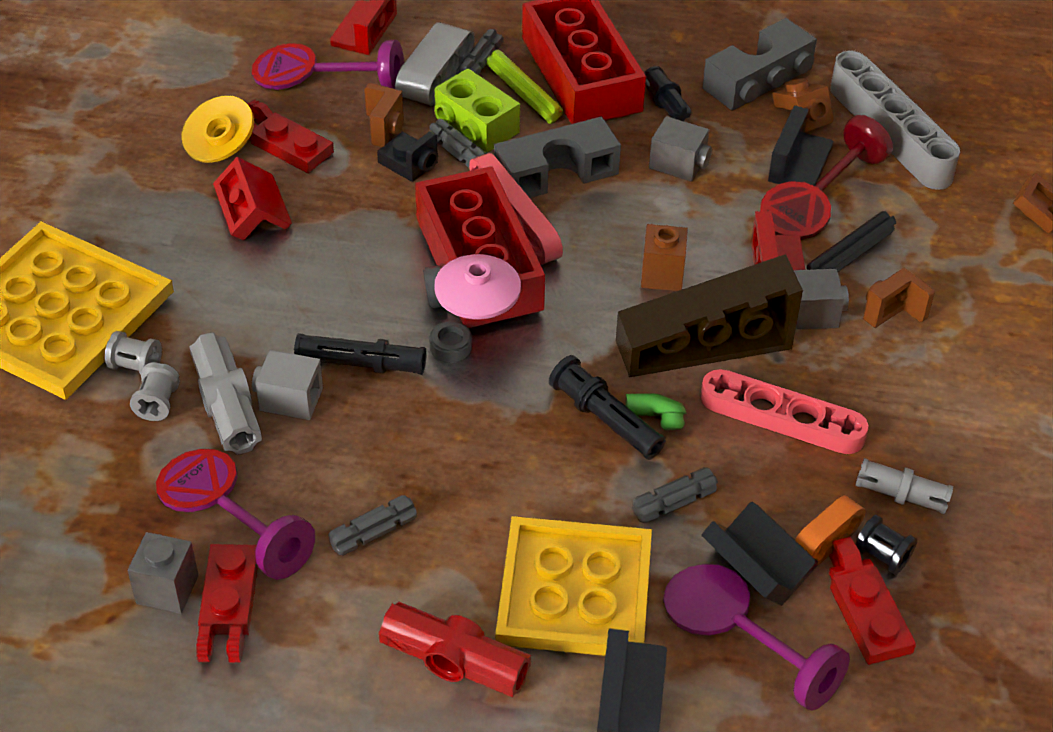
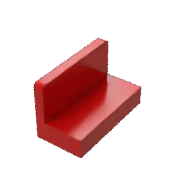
[330,0,397,55]
[213,157,292,241]
[751,211,806,270]

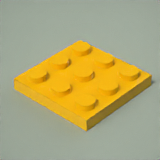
[495,516,652,656]

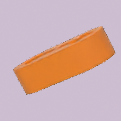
[795,495,866,565]

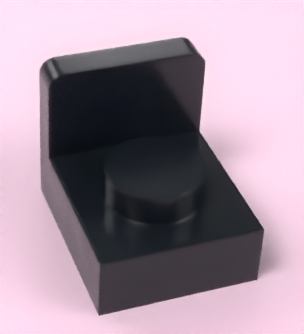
[377,131,438,182]

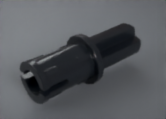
[644,66,692,121]

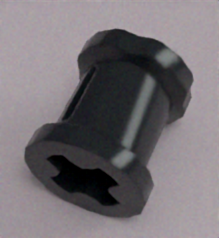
[855,515,917,575]

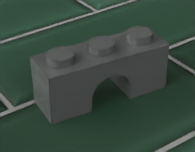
[702,18,817,111]
[494,116,621,198]

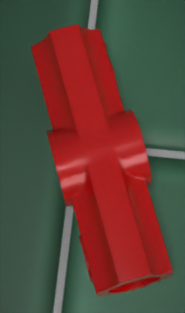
[379,601,531,697]

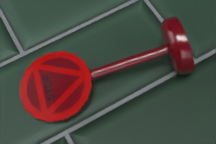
[760,115,893,240]

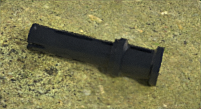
[549,355,666,460]

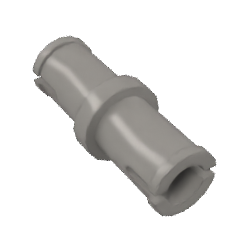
[855,458,953,514]

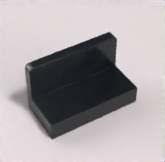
[768,105,833,186]
[701,502,818,606]
[597,628,667,732]

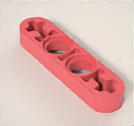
[469,153,563,265]
[700,369,869,454]

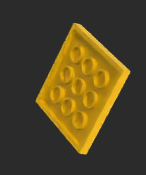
[0,221,174,400]

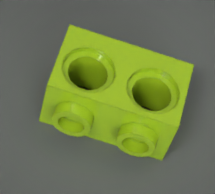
[434,68,520,153]

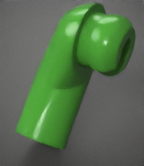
[625,394,687,430]

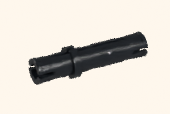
[294,333,427,375]

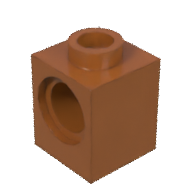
[641,224,688,291]

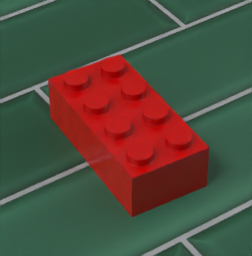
[522,0,646,124]
[415,166,545,328]

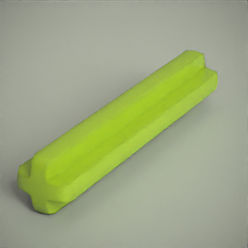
[487,50,563,124]

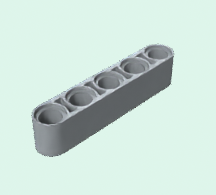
[831,51,960,190]

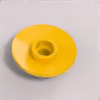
[181,96,254,163]

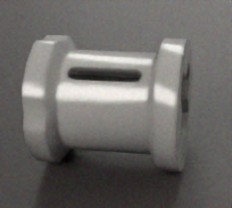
[105,331,162,374]
[130,362,180,421]

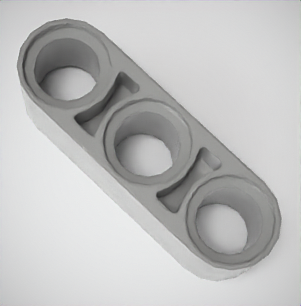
[395,22,474,106]

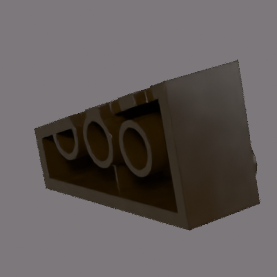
[616,254,803,378]

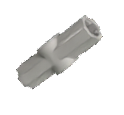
[189,332,262,455]

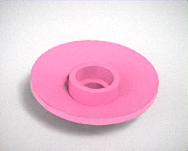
[435,254,521,319]

